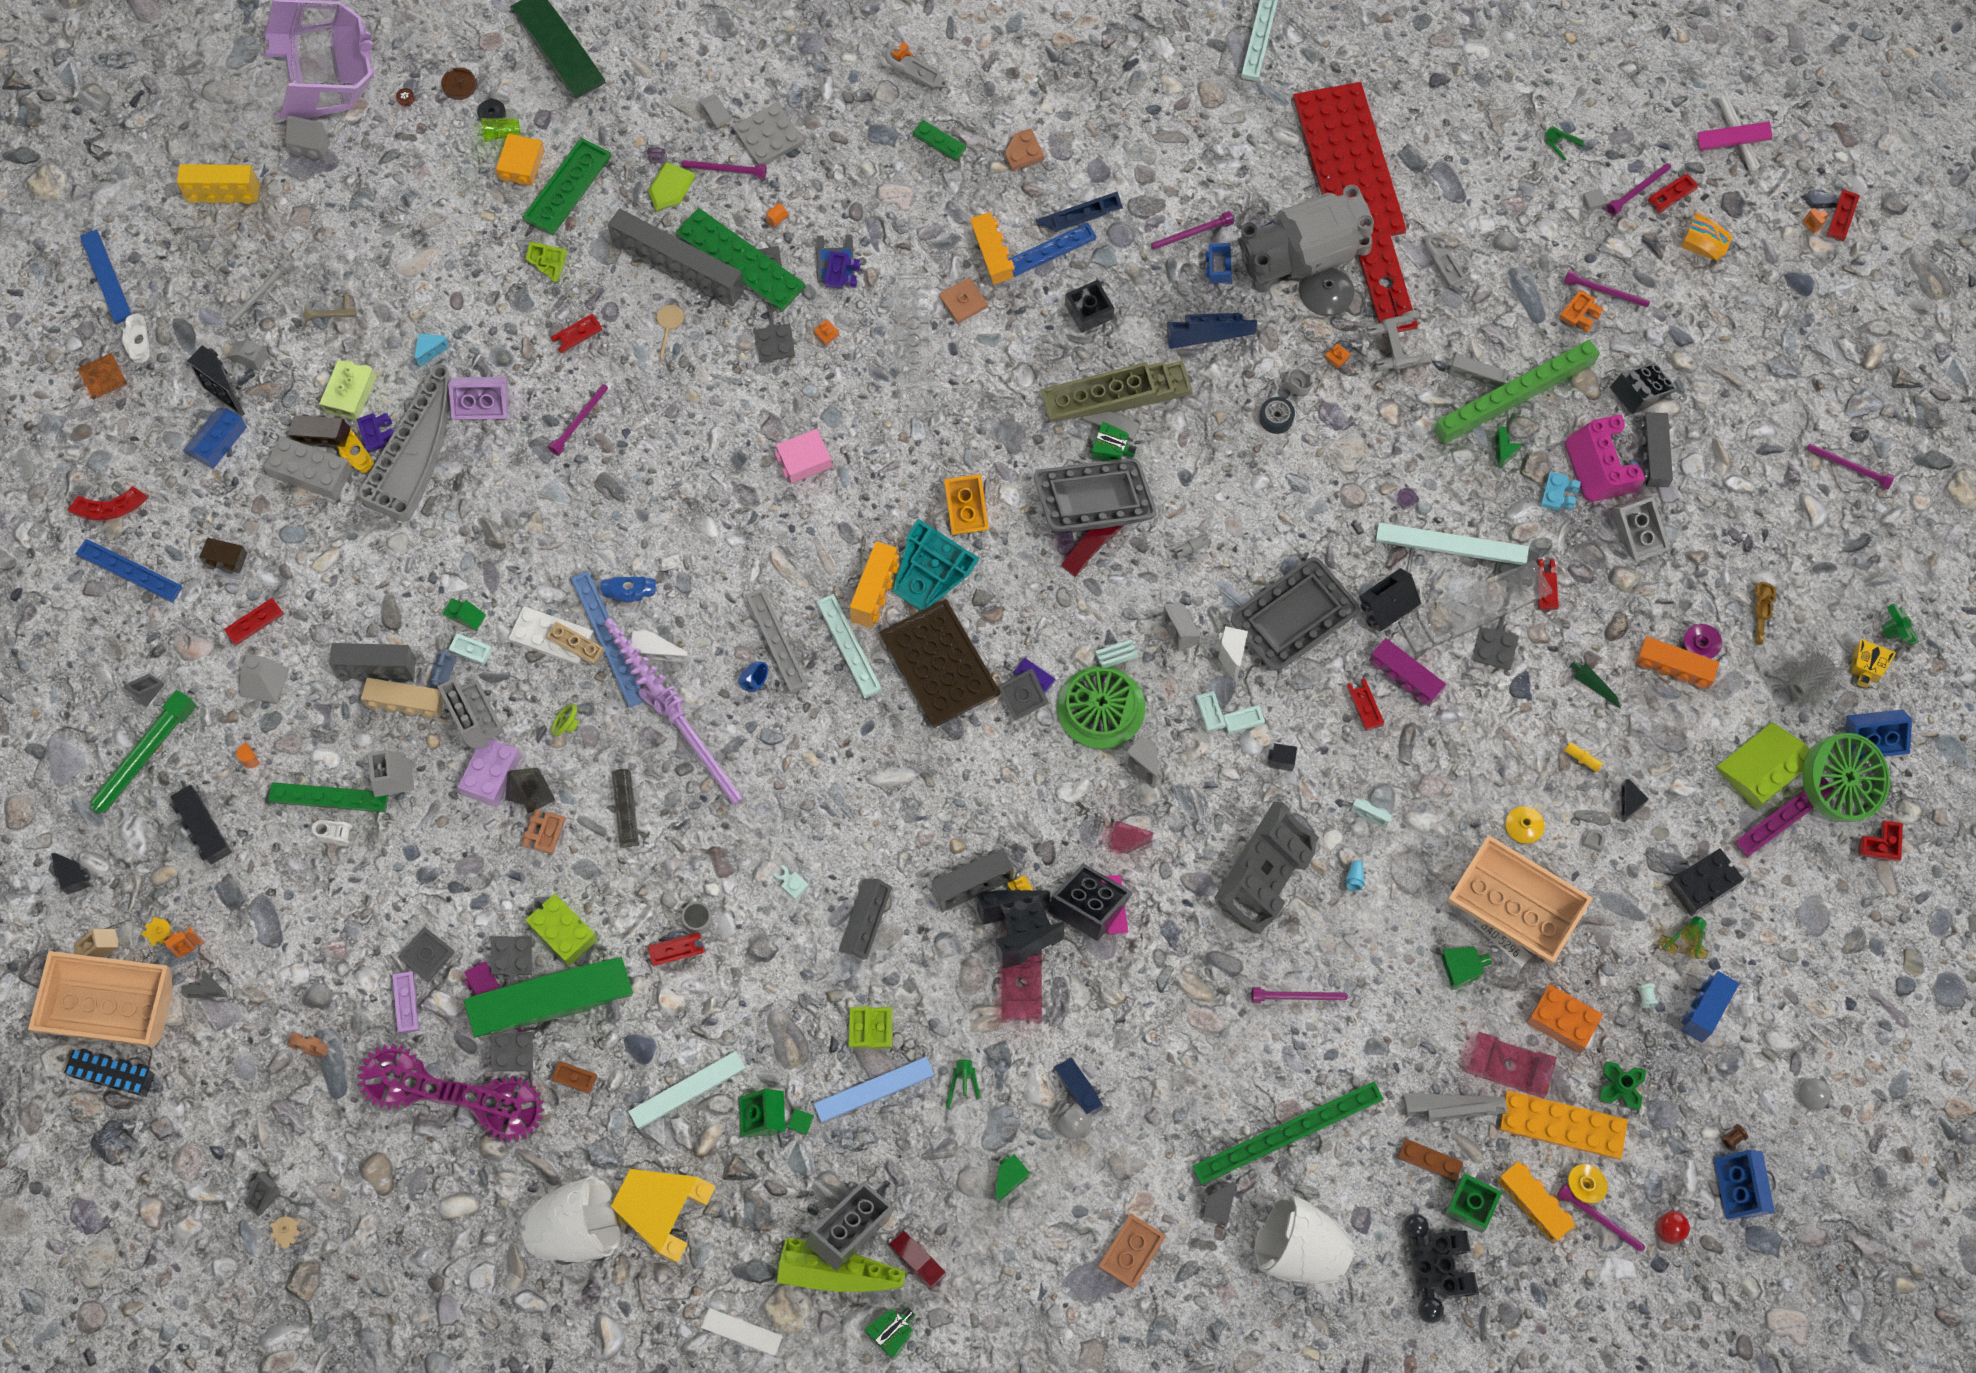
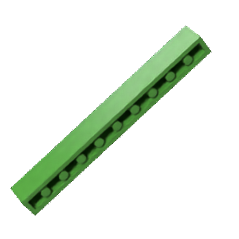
[1434,339,1600,445]

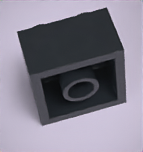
[1065,280,1115,333]

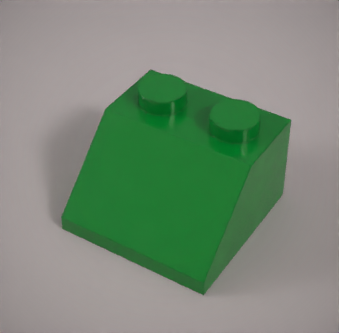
[739,1088,786,1138]

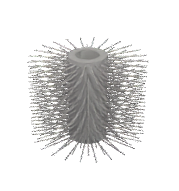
[1776,641,1849,711]

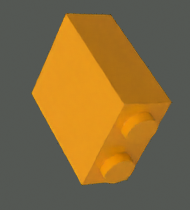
[496,134,545,186]

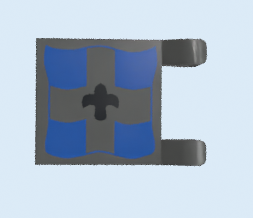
[817,234,854,283]

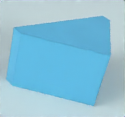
[414,334,450,367]

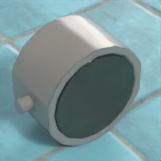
[680,902,715,934]

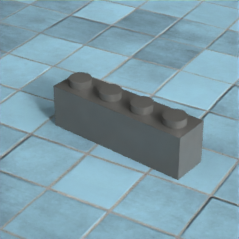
[1639,412,1673,488]

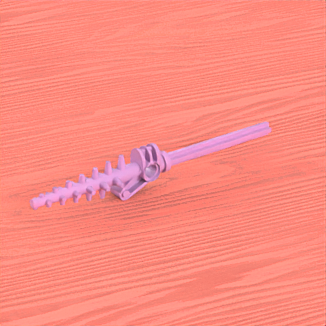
[604,618,743,805]

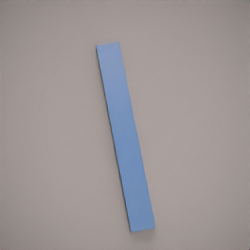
[571,571,645,708]

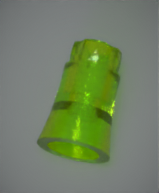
[481,117,521,142]

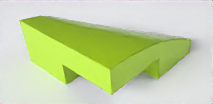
[526,242,568,282]

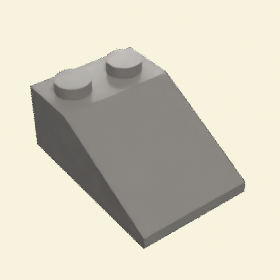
[1612,496,1670,562]

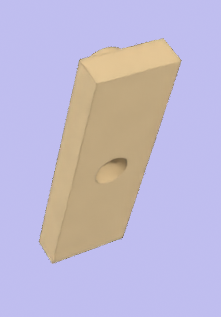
[546,621,605,666]

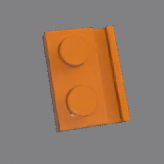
[164,926,205,959]

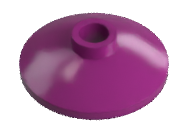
[1684,624,1722,659]

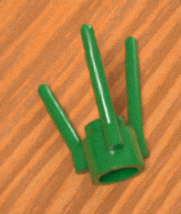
[1545,125,1585,161]
[946,1059,980,1109]

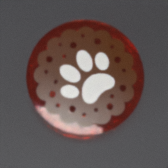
[396,88,415,106]

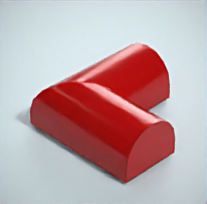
[1858,820,1903,862]

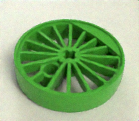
[1802,733,1890,822]

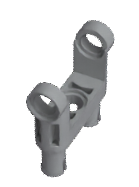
[1367,310,1431,372]

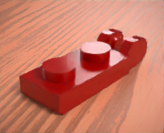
[1536,559,1559,610]

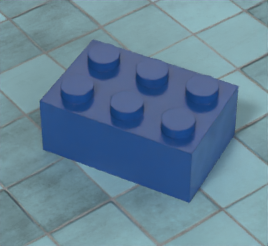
[1681,971,1740,1043]

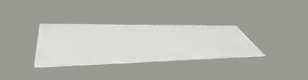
[701,1308,783,1356]

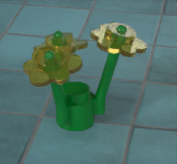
[1658,916,1709,959]

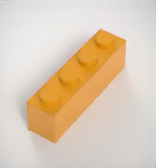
[970,212,1015,285]
[1497,1161,1575,1244]

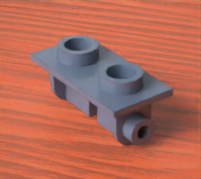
[427,649,457,689]

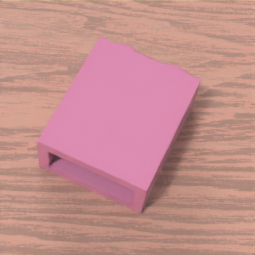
[774,429,832,483]

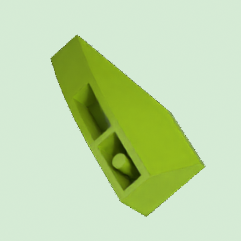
[777,1237,906,1292]

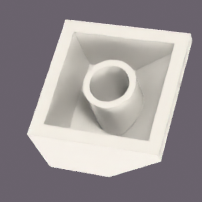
[1216,626,1248,680]

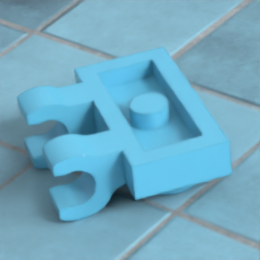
[1541,471,1581,511]

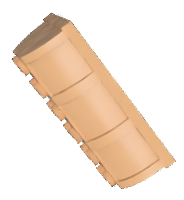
[1447,835,1593,965]
[28,951,173,1047]

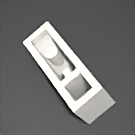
[631,630,689,663]

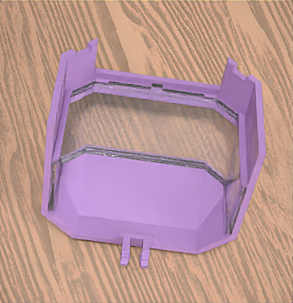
[265,0,374,119]

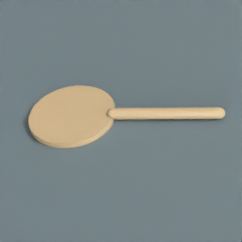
[657,305,684,359]

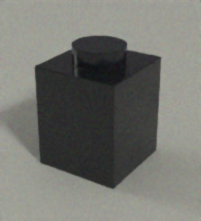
[1267,743,1297,771]

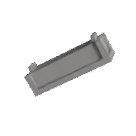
[1449,353,1509,389]

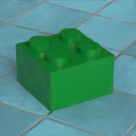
[1444,1173,1503,1233]

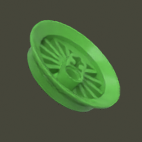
[1057,666,1145,749]

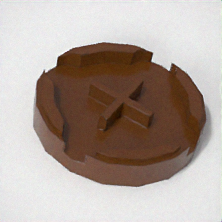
[441,67,477,100]

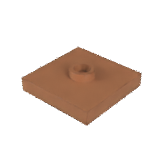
[939,277,988,324]

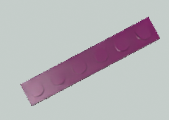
[1734,777,1834,858]

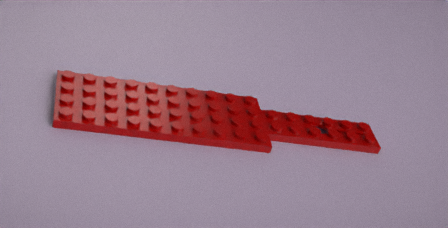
[1293,82,1418,335]

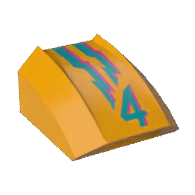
[1681,212,1732,260]

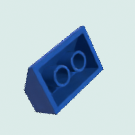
[183,408,247,469]
[1846,709,1912,760]
[1714,1150,1775,1220]

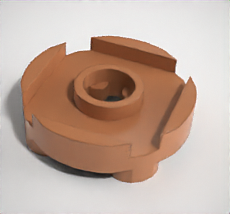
[286,1032,329,1058]

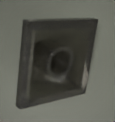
[505,768,555,814]

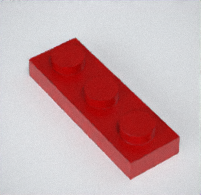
[1826,189,1860,242]
[224,598,284,646]

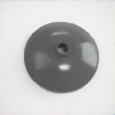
[1300,268,1354,316]

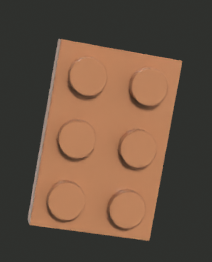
[1098,1214,1166,1290]

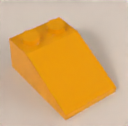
[944,473,989,535]

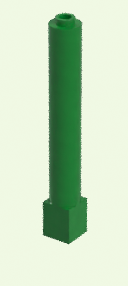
[89,689,196,814]

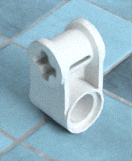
[312,820,353,846]

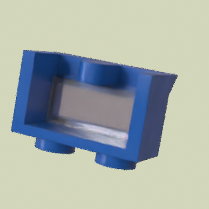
[1205,243,1232,284]

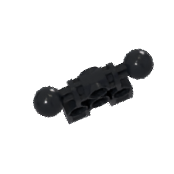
[1403,1213,1479,1324]

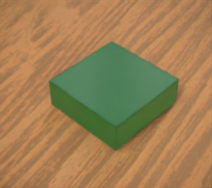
[787,1109,814,1135]

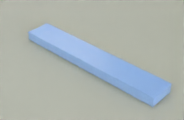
[814,1057,934,1123]

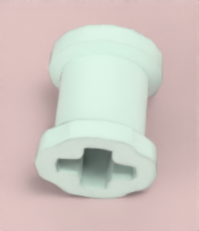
[1637,984,1659,1008]

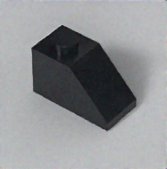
[51,853,91,895]

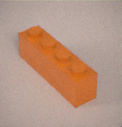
[1635,636,1720,689]

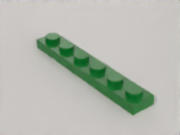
[268,782,389,813]

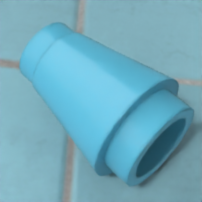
[1345,860,1365,891]

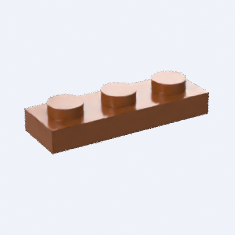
[1397,1138,1463,1182]

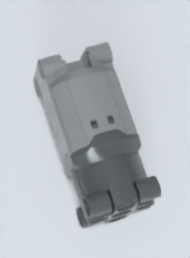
[1238,185,1374,292]

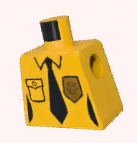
[1851,639,1896,688]

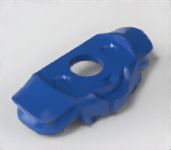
[600,577,656,603]

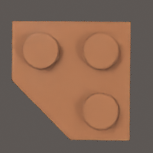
[1005,128,1044,171]

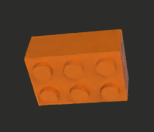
[1527,984,1604,1054]

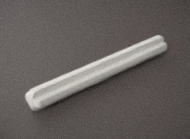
[1718,96,1760,172]

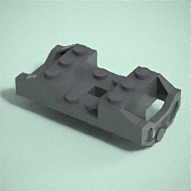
[1214,802,1319,934]

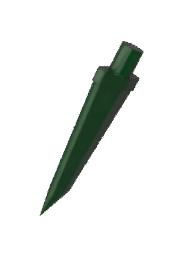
[1570,660,1621,709]

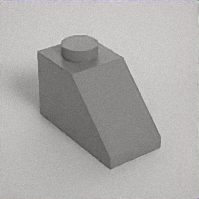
[227,340,268,371]

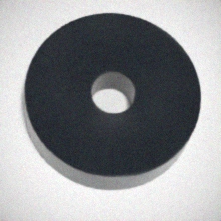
[477,99,506,127]

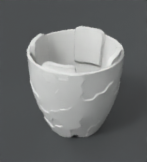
[521,1176,621,1262]
[1254,1195,1354,1284]

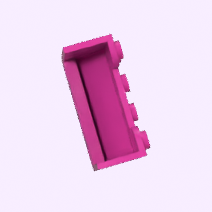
[1565,414,1645,502]

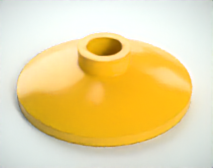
[1505,806,1545,844]
[1568,1164,1608,1204]

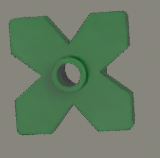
[1882,603,1919,645]
[1599,1061,1646,1110]

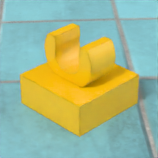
[1007,875,1033,890]

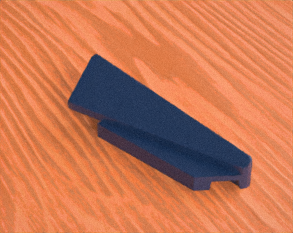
[1036,191,1123,232]
[1167,313,1257,349]

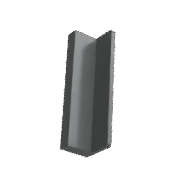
[839,879,892,960]

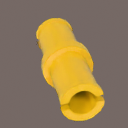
[1564,741,1603,773]

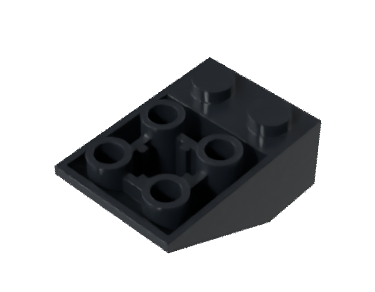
[1610,362,1677,415]

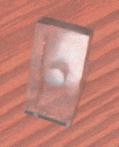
[123,938,160,964]

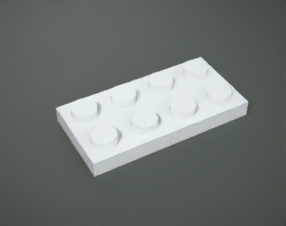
[508,606,594,666]

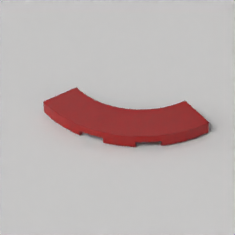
[67,486,148,520]

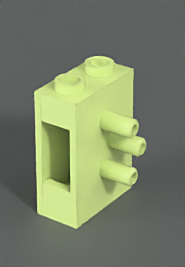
[319,360,376,421]

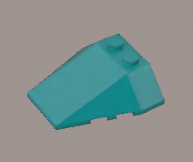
[893,519,980,611]

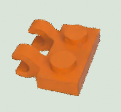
[1559,290,1603,332]

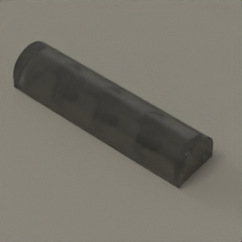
[611,769,640,848]

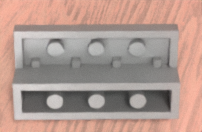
[438,678,504,749]

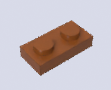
[551,1061,598,1095]

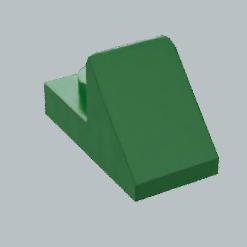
[1496,427,1522,468]
[443,598,486,631]

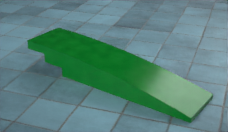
[463,957,633,1038]

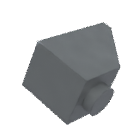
[1199,1182,1237,1227]

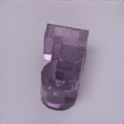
[1051,529,1074,556]

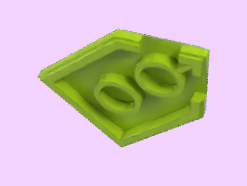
[648,162,696,212]

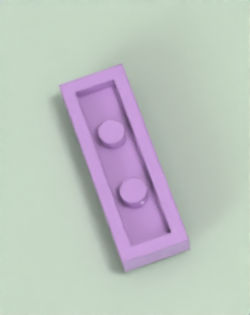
[392,971,420,1034]

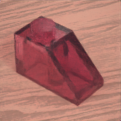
[1108,821,1154,854]

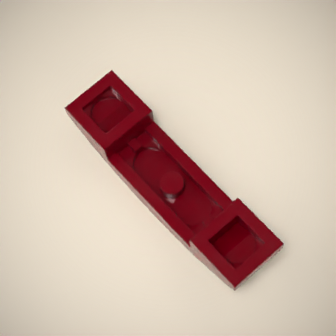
[1061,525,1124,577]

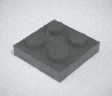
[998,669,1050,721]
[398,926,455,983]

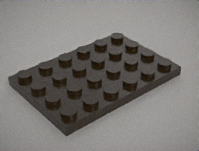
[879,599,1001,729]

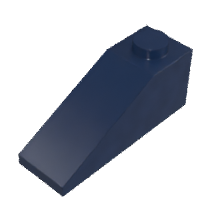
[1054,1057,1103,1116]

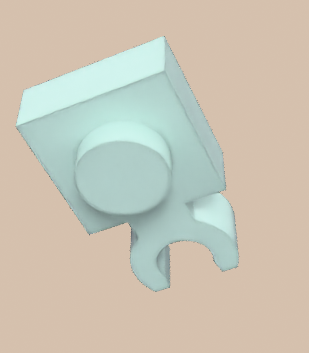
[774,865,809,900]

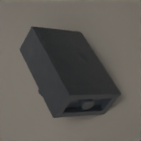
[1359,568,1422,632]

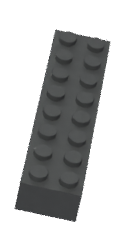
[608,208,745,306]

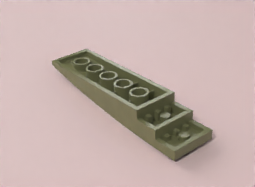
[1041,360,1193,422]

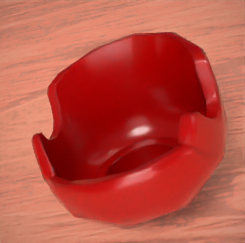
[1656,1211,1691,1244]

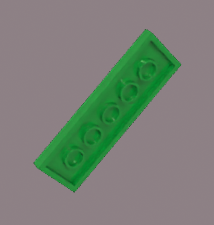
[522,138,612,236]

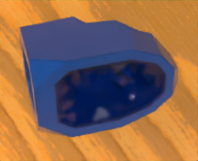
[738,661,768,692]

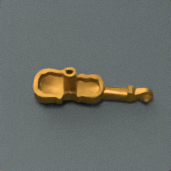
[1754,582,1777,645]

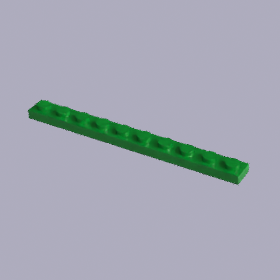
[1192,1081,1384,1186]

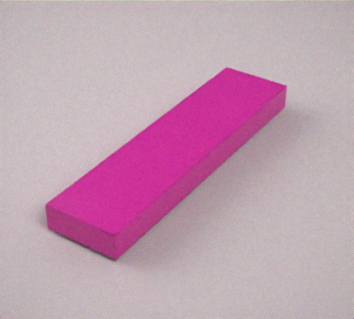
[1697,121,1772,151]

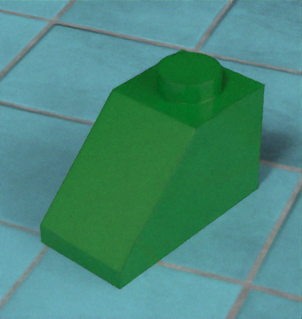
[996,1154,1030,1203]

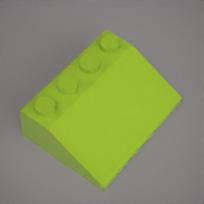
[1716,722,1810,811]

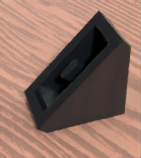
[1621,779,1649,822]

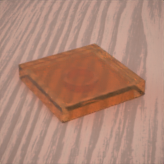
[78,352,128,400]

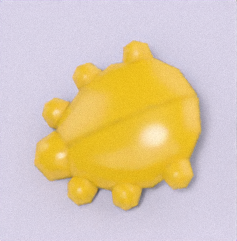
[142,917,171,946]

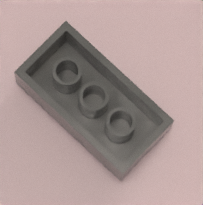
[329,643,416,683]
[932,848,1014,913]
[805,1181,894,1271]

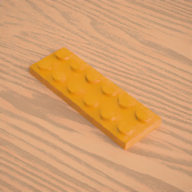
[1499,1090,1628,1160]

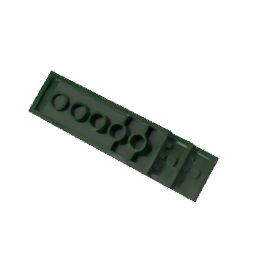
[510,0,606,99]

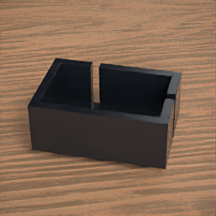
[1668,848,1745,917]

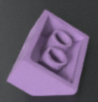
[448,377,509,419]

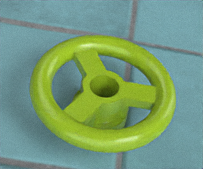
[551,703,579,737]

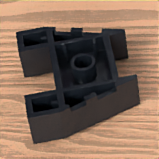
[977,890,1064,969]

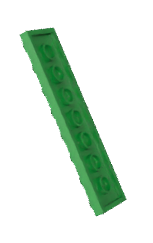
[675,207,806,312]

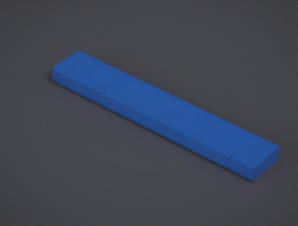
[1001,223,1096,283]
[80,229,132,324]
[76,539,183,603]

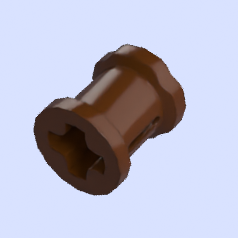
[1720,1124,1749,1151]

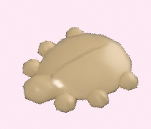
[270,1216,299,1249]

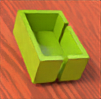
[525,893,598,967]

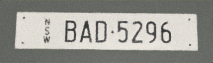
[1463,912,1532,967]

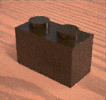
[199,537,248,574]

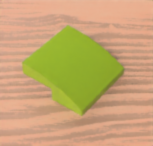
[849,1006,893,1049]

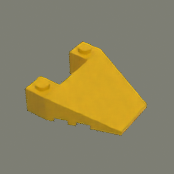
[610,1169,716,1263]

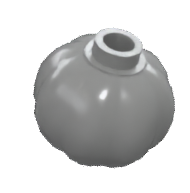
[1056,1102,1093,1139]

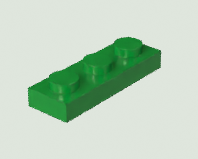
[913,120,966,162]

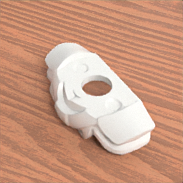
[122,313,150,363]

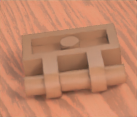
[521,809,566,855]

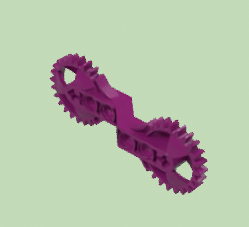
[357,1044,544,1143]

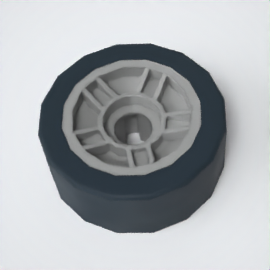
[1259,397,1295,434]

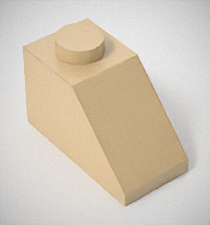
[74,929,119,957]

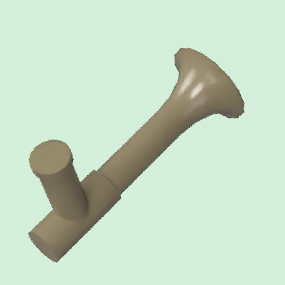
[304,294,357,324]

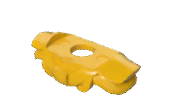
[337,429,374,473]

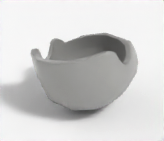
[1285,368,1314,395]
[1798,1078,1831,1110]

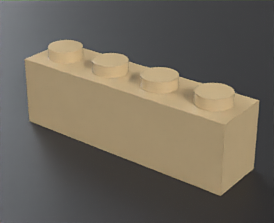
[361,678,444,719]

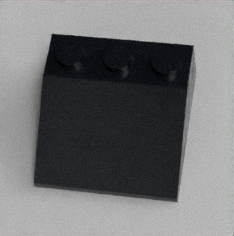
[187,345,245,416]
[1048,863,1133,941]

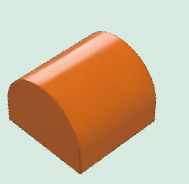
[766,203,789,228]
[236,743,260,768]

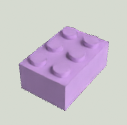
[458,739,521,808]

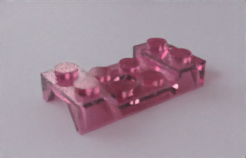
[1001,952,1042,1023]
[1466,1032,1557,1099]

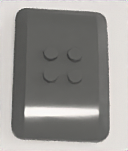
[1034,458,1156,532]
[1231,557,1360,671]

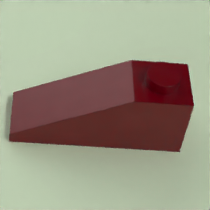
[888,1230,946,1290]

